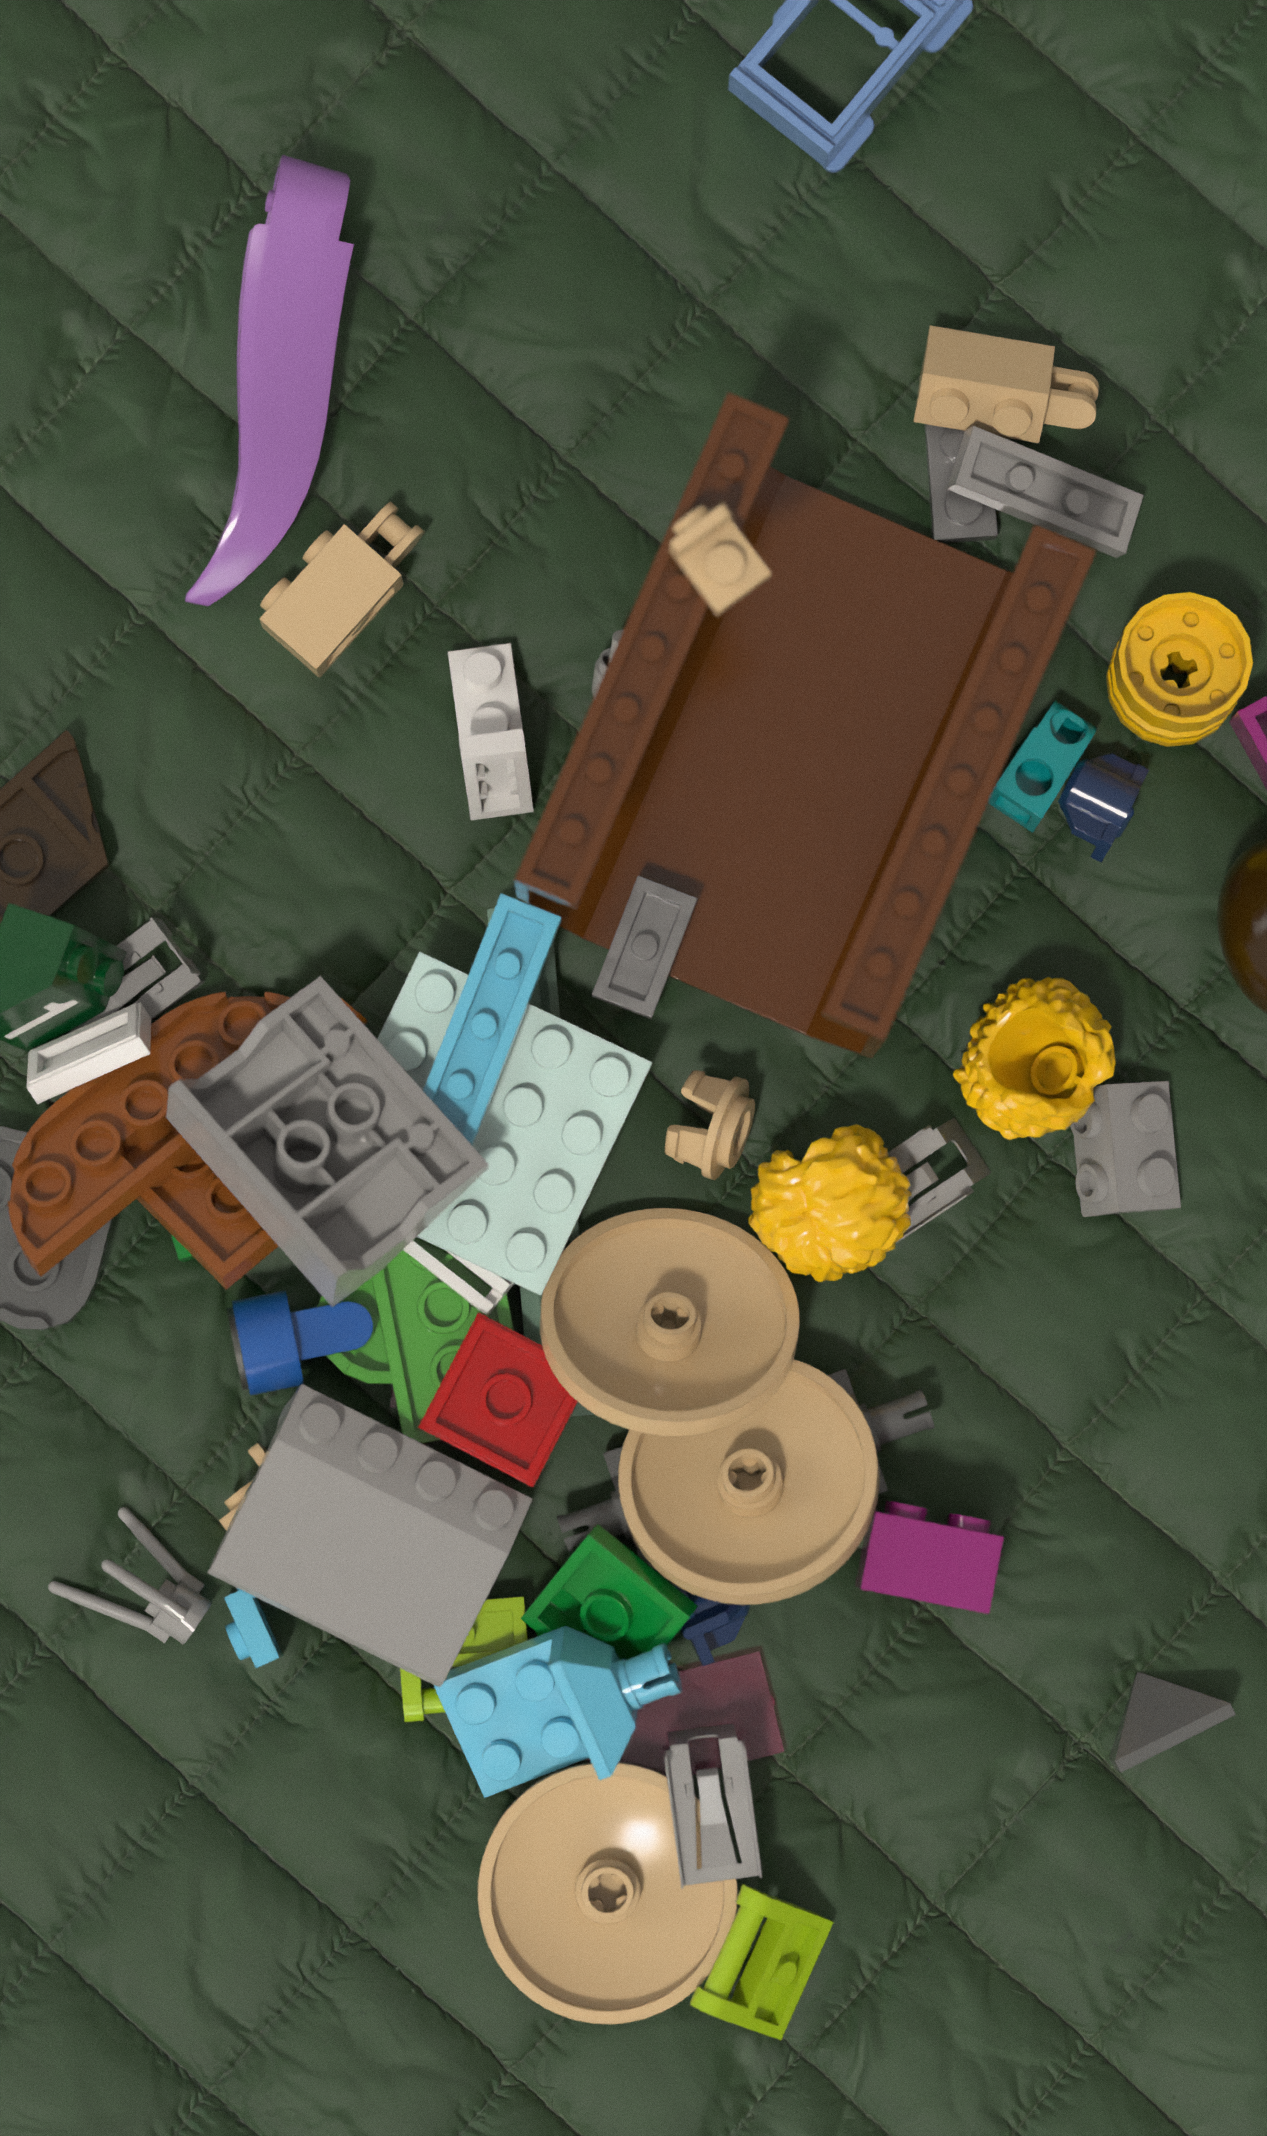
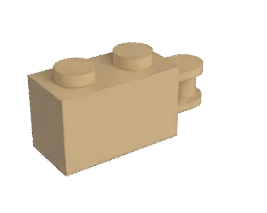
[914,325,1099,443]
[259,502,425,678]

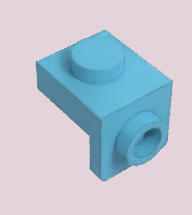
[224,1587,283,1668]

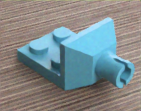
[433,1626,683,1798]

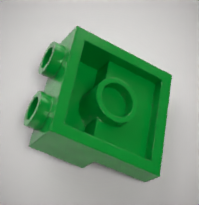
[520,1524,698,1660]

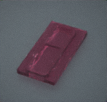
[587,1651,784,1775]

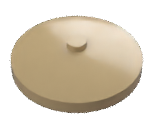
[540,1208,799,1436]
[618,1359,879,1605]
[478,1762,737,2024]

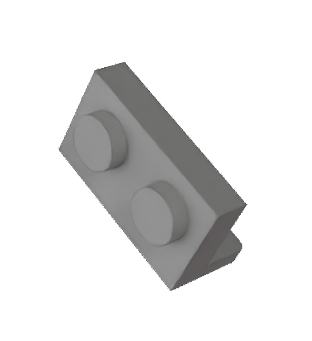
[1070,1081,1181,1217]

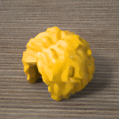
[953,977,1116,1140]
[748,1124,912,1282]

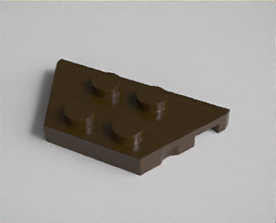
[0,730,110,924]

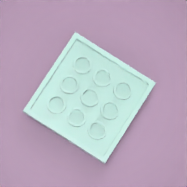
[377,952,652,1296]

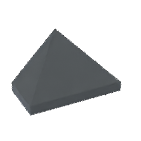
[1109,1671,1236,1773]

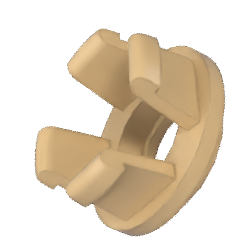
[665,1070,755,1180]

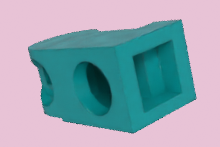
[988,700,1098,833]

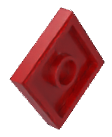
[418,1312,578,1487]

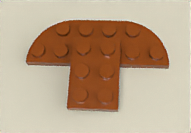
[8,992,290,1290]

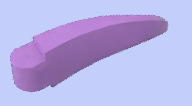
[185,155,354,607]

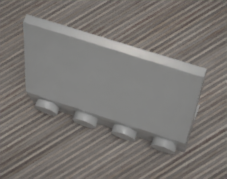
[166,976,488,1307]
[207,1384,532,1687]

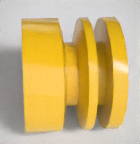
[1106,592,1253,747]

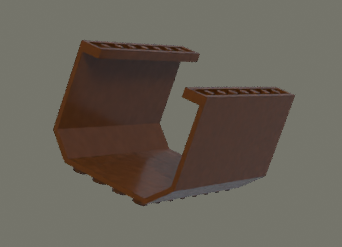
[514,392,1096,1059]

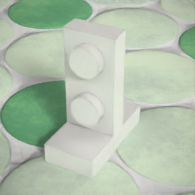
[448,643,534,820]

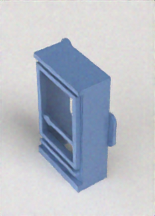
[728,0,973,173]

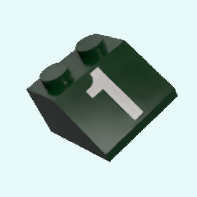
[0,903,127,1052]

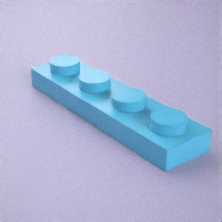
[423,894,562,1146]

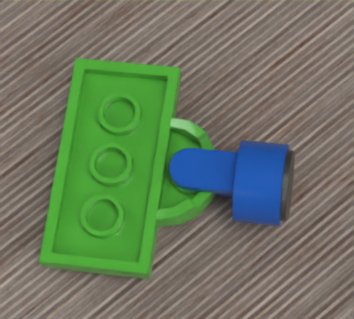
[227,1237,514,1444]

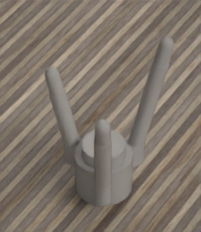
[48,1507,212,1645]

